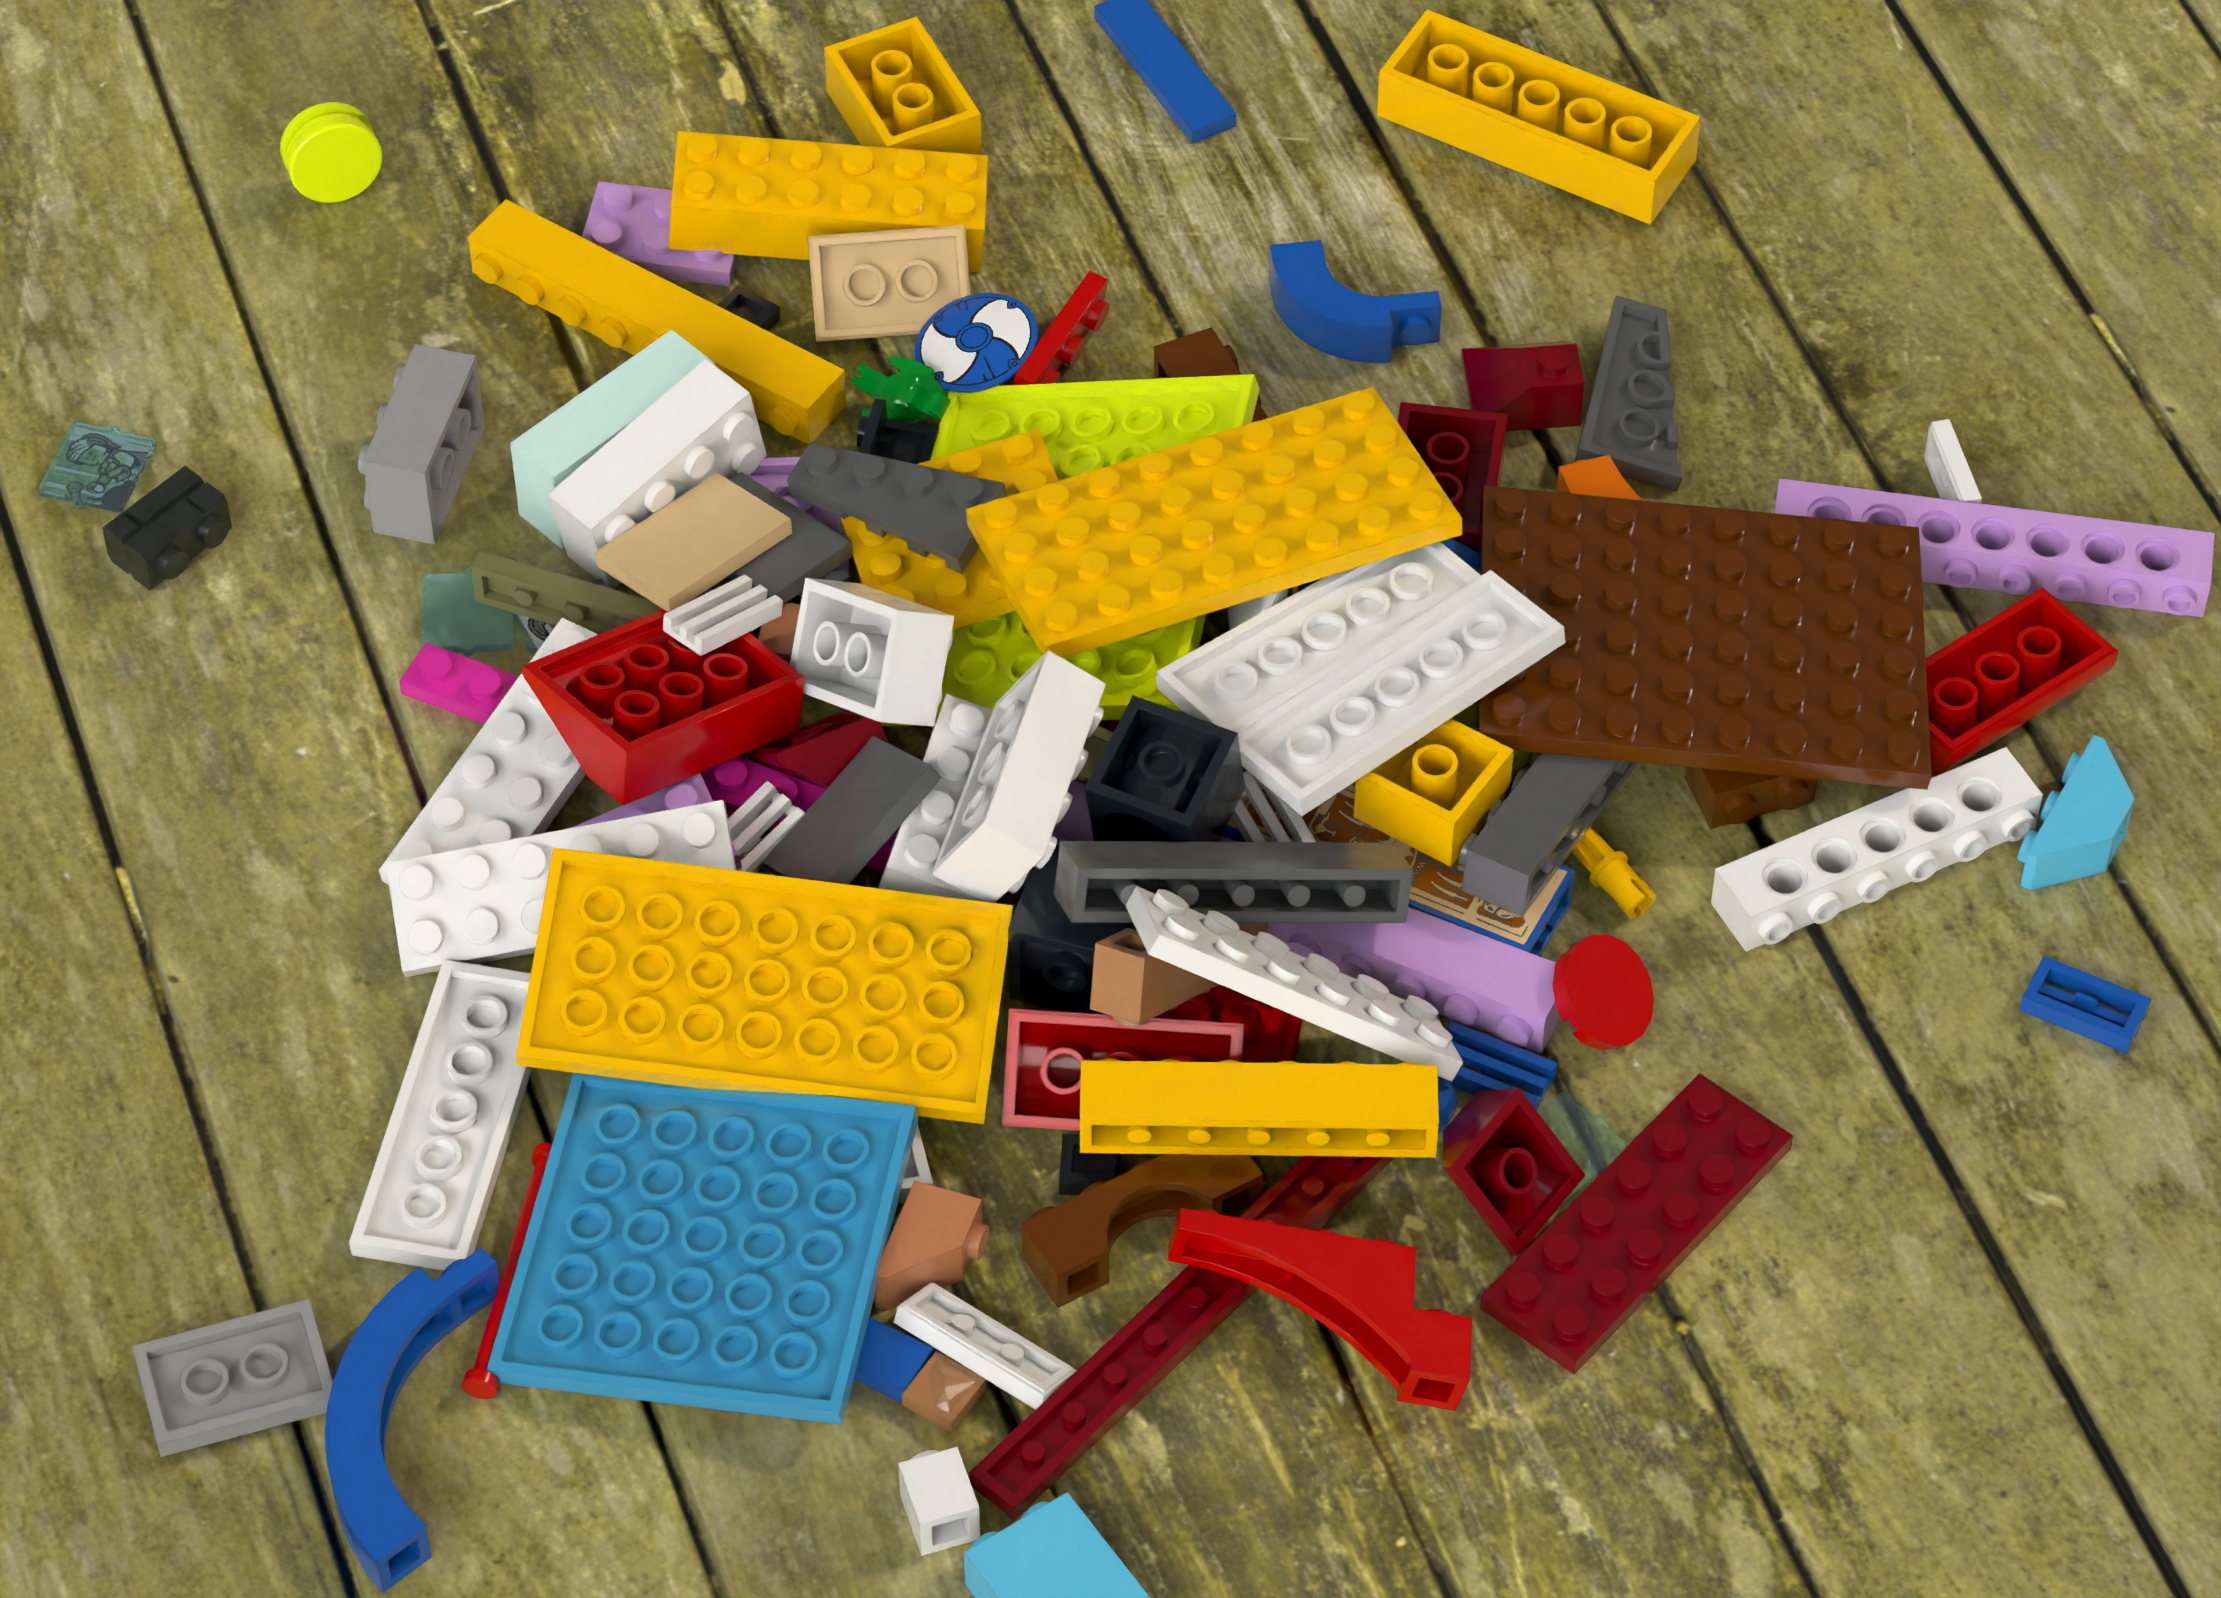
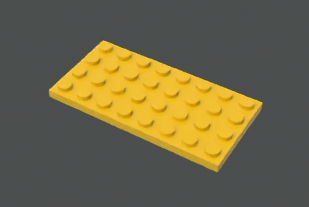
[966,387,1462,658]
[516,847,1013,1124]

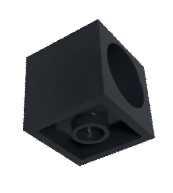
[1085,695,1245,842]
[1008,845,1137,1014]

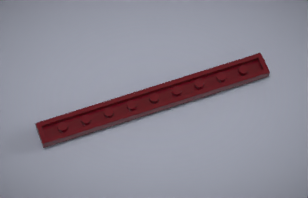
[969,1156,1395,1520]

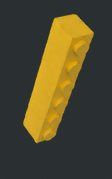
[1080,1058,1439,1158]

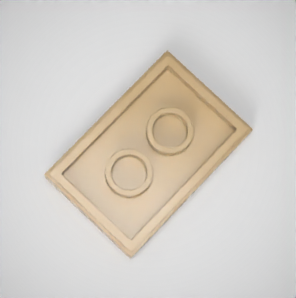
[808,225,971,343]
[595,473,792,612]

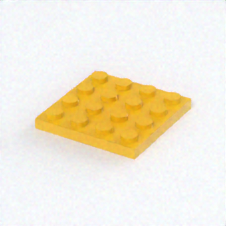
[840,429,1058,629]

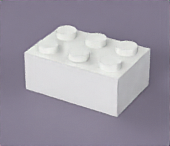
[790,578,954,727]

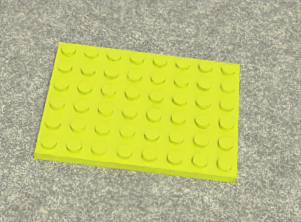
[881,374,1259,726]

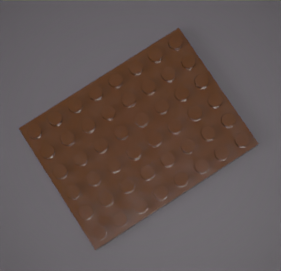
[1477,485,1932,790]

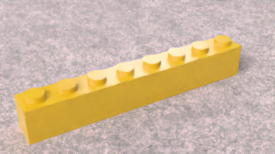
[468,199,847,445]

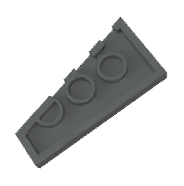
[1574,295,1682,491]
[787,442,1007,574]

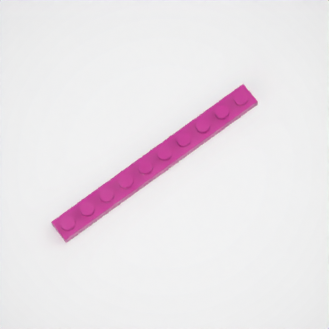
[399,642,898,872]

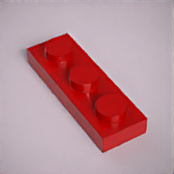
[1014,270,1110,385]

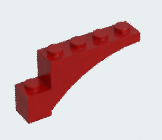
[1167,1208,1472,1411]

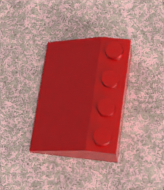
[522,594,804,806]

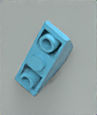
[2017,735,2135,890]

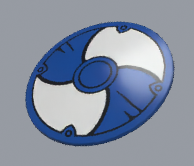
[914,293,1038,393]

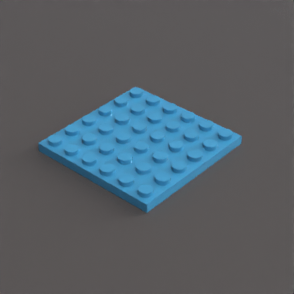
[487,1073,919,1425]

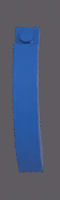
[325,1247,500,1593]

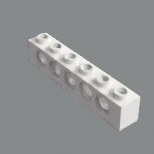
[1711,747,2043,952]

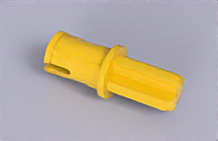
[1572,826,1657,919]

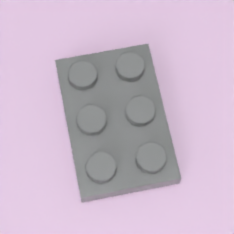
[132,1299,333,1457]

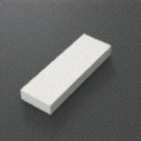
[893,1282,1077,1410]

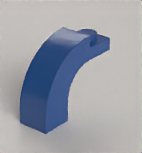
[1269,240,1442,363]

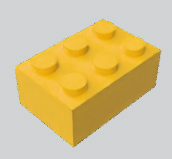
[824,16,982,155]

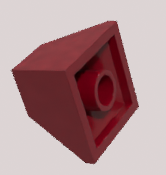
[1461,341,1585,432]
[747,709,888,789]
[1443,1087,1585,1256]

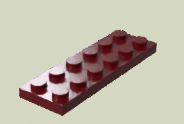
[1480,1073,1793,1375]

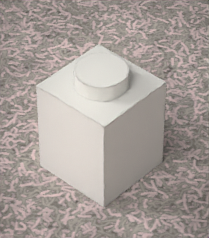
[898,1447,980,1556]

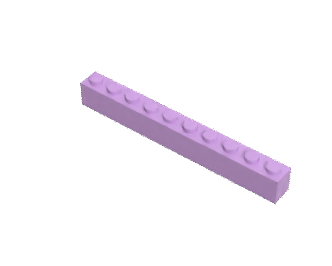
[1052,780,1561,1054]

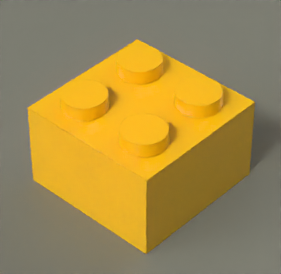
[1353,718,1514,867]

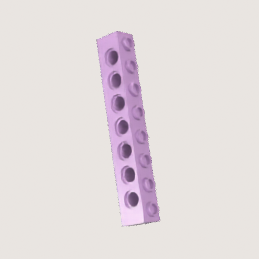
[1774,478,2215,617]

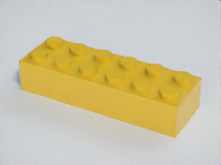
[1377,9,1701,225]
[669,131,988,274]

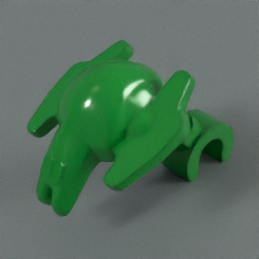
[851,356,951,423]

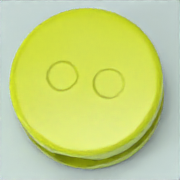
[280,102,382,203]

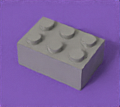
[358,344,485,545]

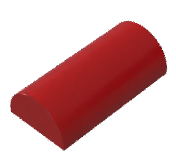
[1926,587,2118,776]
[1002,1008,1244,1131]

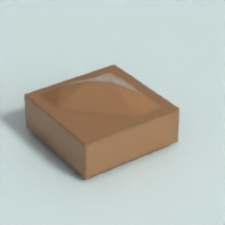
[902,1351,986,1434]

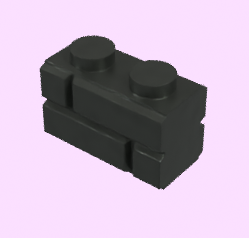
[102,466,232,590]

